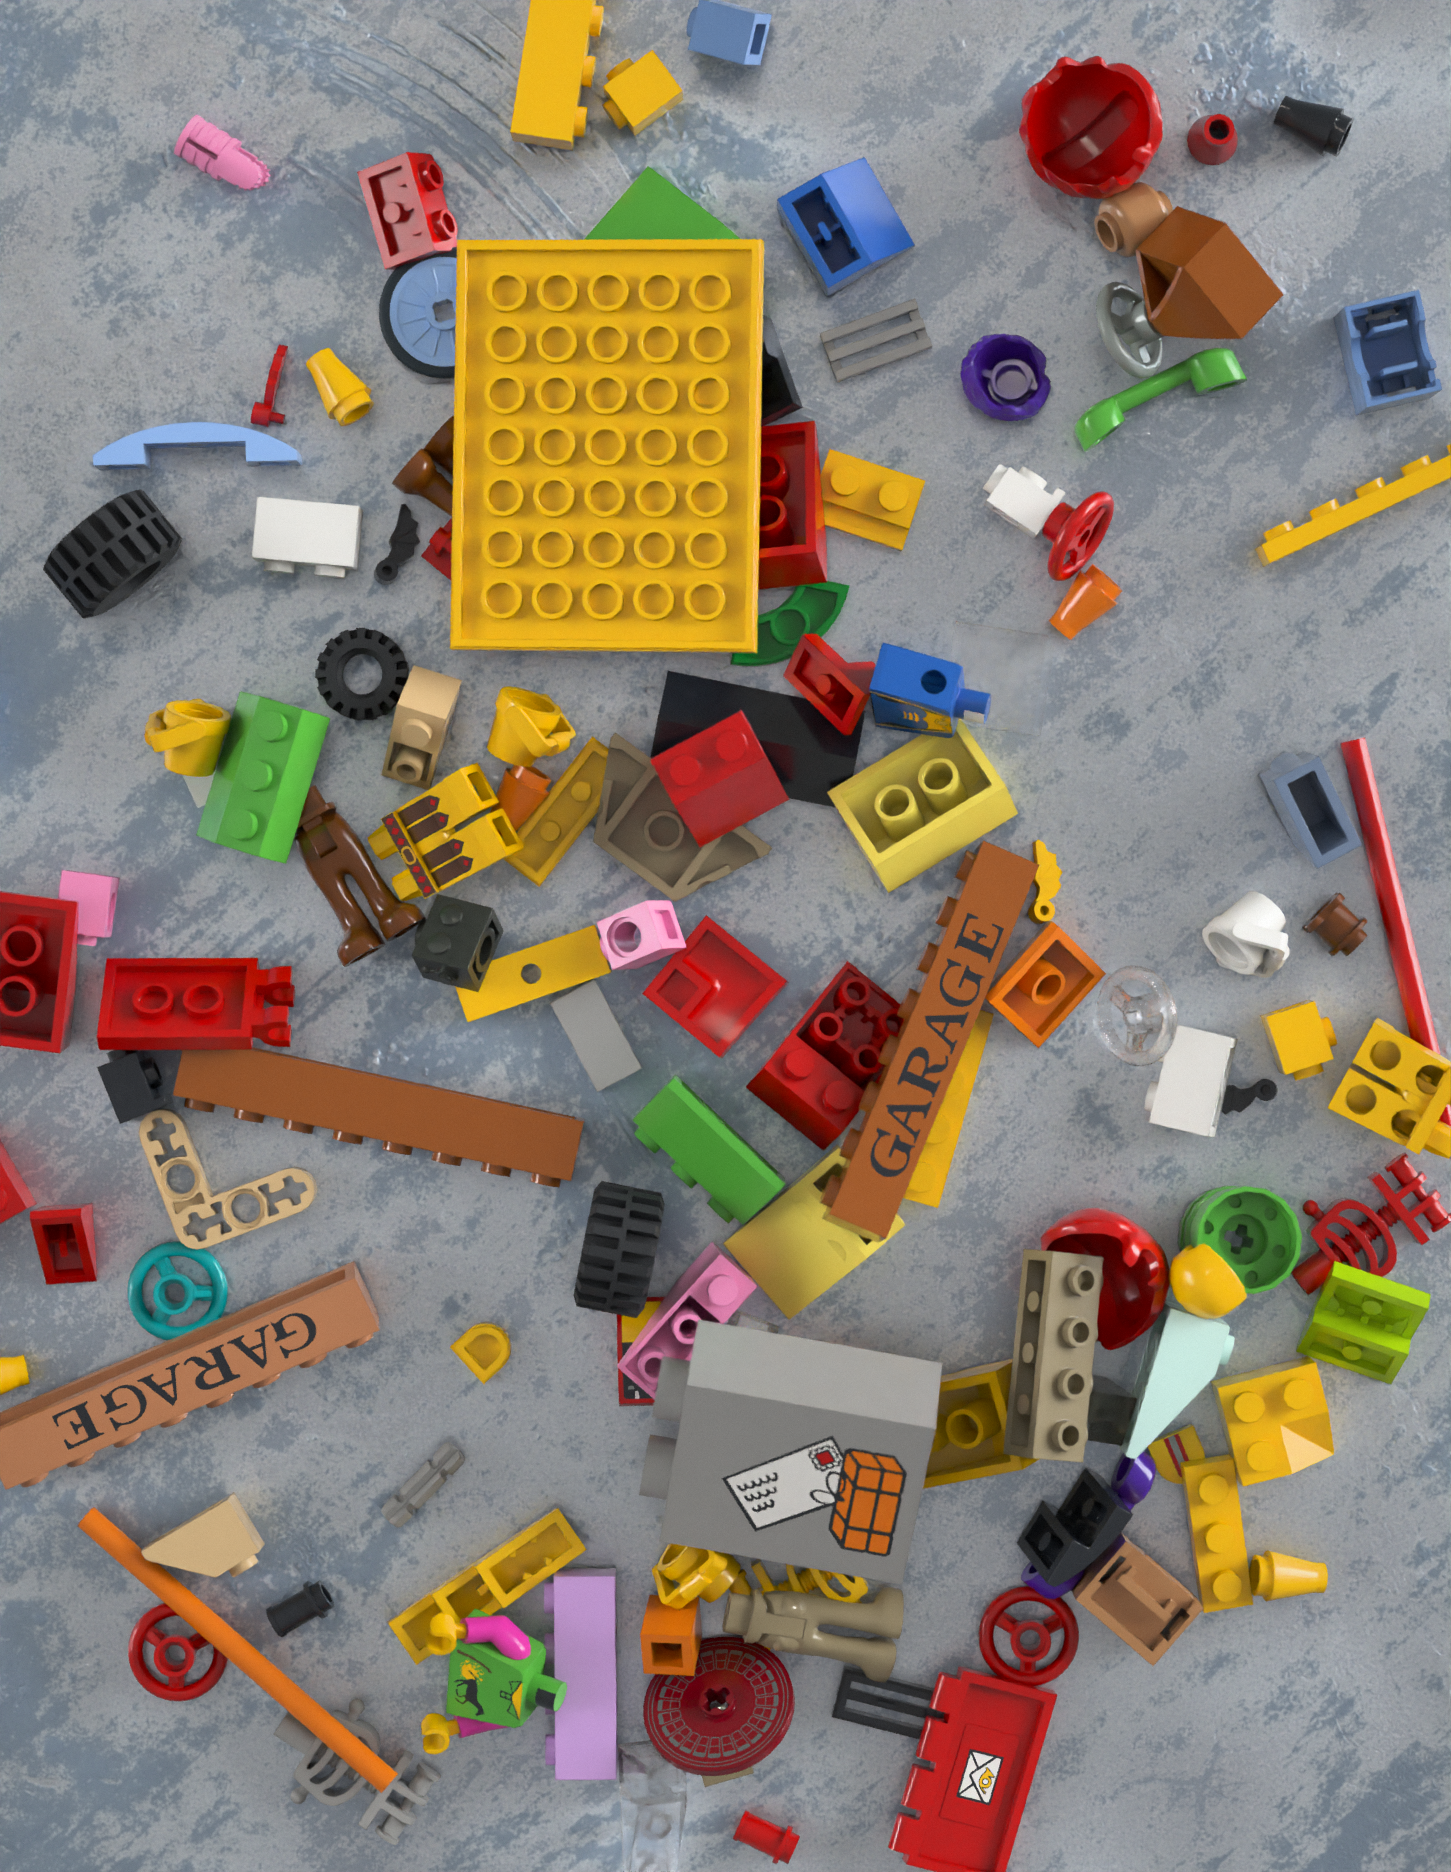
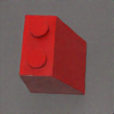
[650,710,789,847]

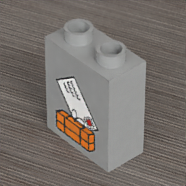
[639,1320,942,1584]

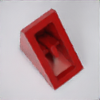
[30,1203,97,1285]

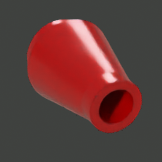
[1187,114,1238,165]

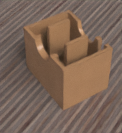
[1071,1532,1204,1666]

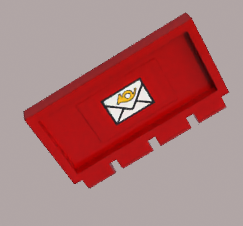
[888,1666,1057,1872]

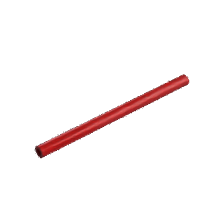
[1340,737,1451,1126]

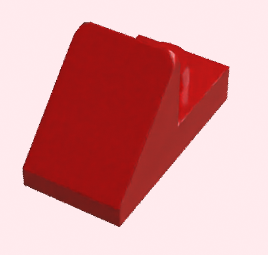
[783,634,876,735]

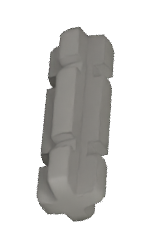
[381,1442,465,1528]

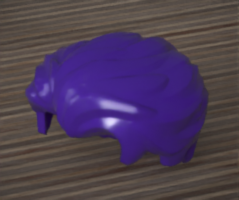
[960,334,1051,421]

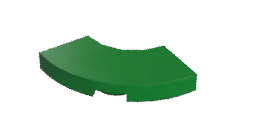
[730,581,850,667]

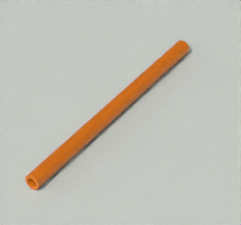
[77,1507,398,1793]

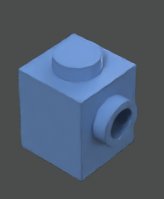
[687,0,772,65]

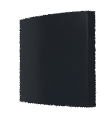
[1017,1468,1133,1587]

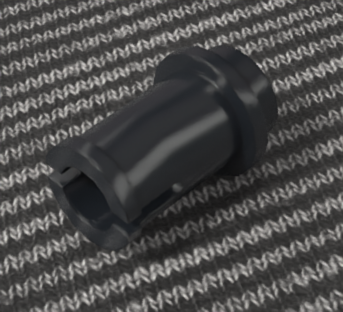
[266,1580,334,1637]

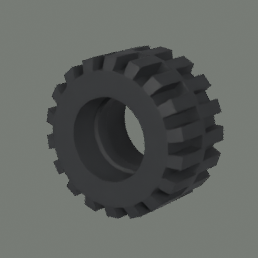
[43,490,182,618]
[573,1181,664,1318]

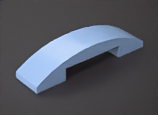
[93,422,302,471]

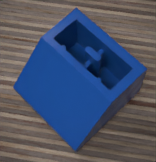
[777,157,915,296]

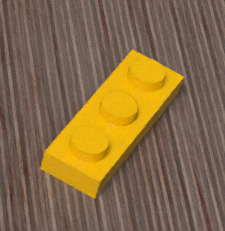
[1180,1454,1254,1613]

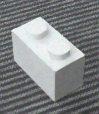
[252,497,363,578]
[1144,1024,1238,1137]

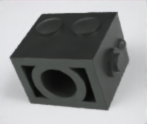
[411,894,504,992]

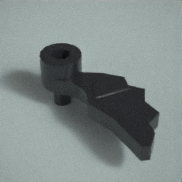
[1221,1079,1278,1115]

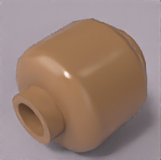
[1094,182,1173,258]

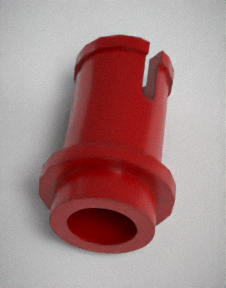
[733,1810,800,1865]

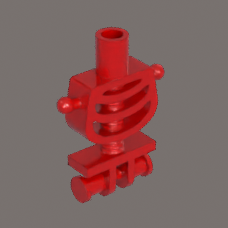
[1291,1152,1451,1296]

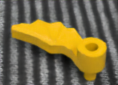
[1028,840,1063,924]

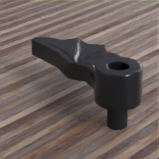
[374,504,420,585]

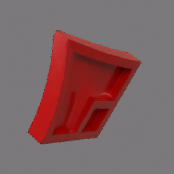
[642,915,789,1058]

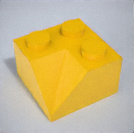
[1210,1356,1334,1487]

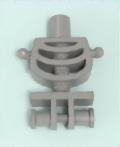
[273,1699,441,1845]

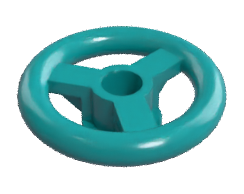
[127,1241,228,1341]

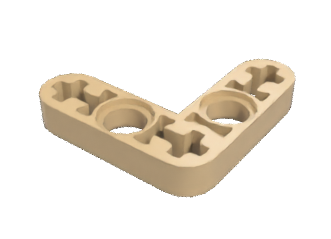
[139,1108,317,1250]

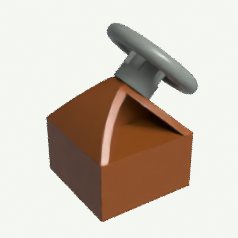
[1096,206,1284,378]

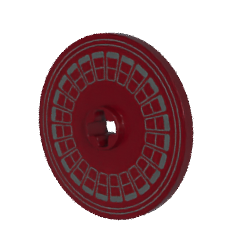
[643,1637,795,1776]

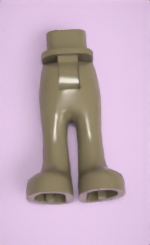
[722,1587,904,1683]

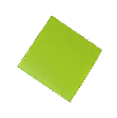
[1296,1261,1431,1384]

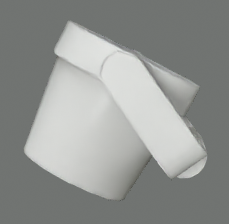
[1202,891,1289,978]

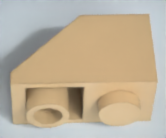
[381,665,462,790]

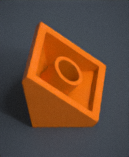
[984,921,1106,1048]

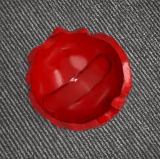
[1019,56,1163,199]
[1040,1208,1170,1350]

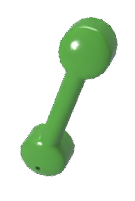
[1074,348,1247,452]

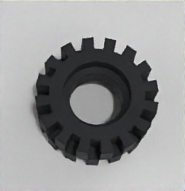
[315,628,409,720]

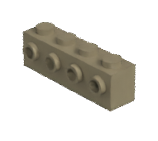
[1003,1249,1103,1463]

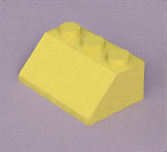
[827,718,1018,893]

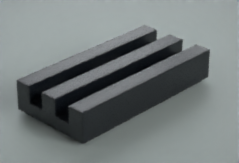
[831,1665,937,1739]

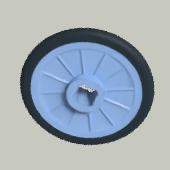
[379,247,457,379]

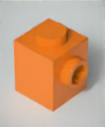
[640,1595,702,1676]

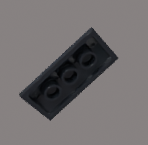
[650,671,866,808]

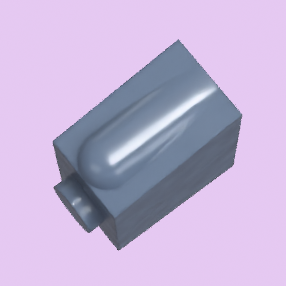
[1259,751,1362,869]

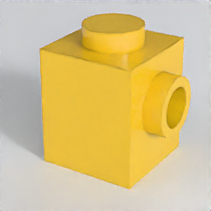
[602,50,683,136]
[1260,1000,1337,1080]

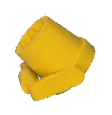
[487,686,576,767]
[144,698,231,777]
[652,1543,741,1610]

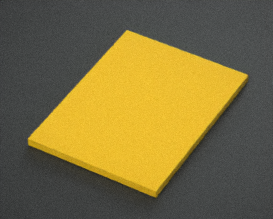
[450,239,764,653]

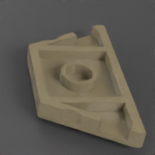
[593,732,772,902]

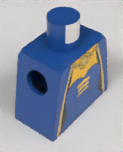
[869,643,991,738]

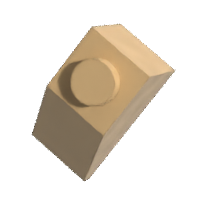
[141,1492,265,1578]

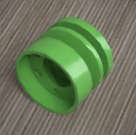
[1177,1186,1302,1294]

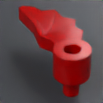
[251,344,288,427]

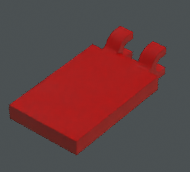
[97,958,295,1050]

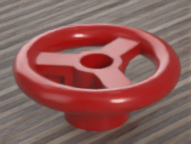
[1042,491,1114,581]
[978,1586,1079,1686]
[128,1603,228,1701]

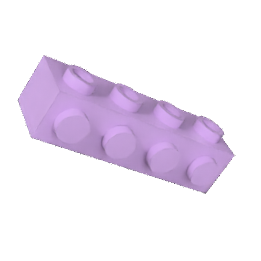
[544,1568,618,1780]

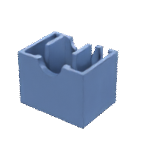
[1333,290,1442,416]

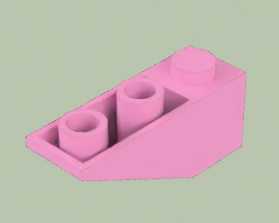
[617,1242,757,1400]

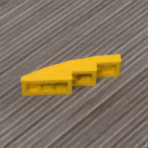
[387,1508,587,1665]

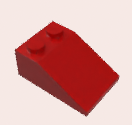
[758,421,827,590]
[0,891,79,1054]

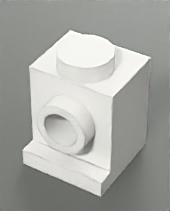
[982,464,1066,539]

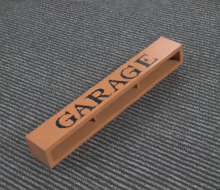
[0,1261,379,1490]

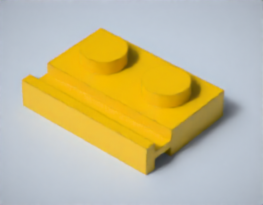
[821,449,925,552]

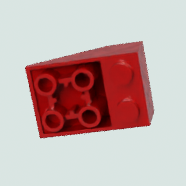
[746,961,904,1151]

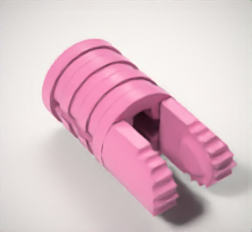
[174,115,271,191]

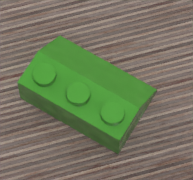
[196,691,330,864]
[633,1074,786,1225]

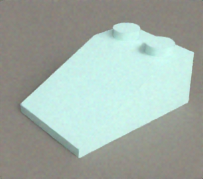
[1117,1300,1234,1459]

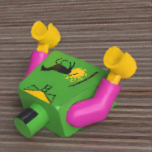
[421,1609,567,1754]

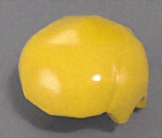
[1168,1244,1247,1319]

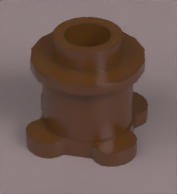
[1302,892,1368,956]

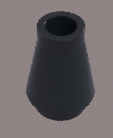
[1274,96,1354,157]

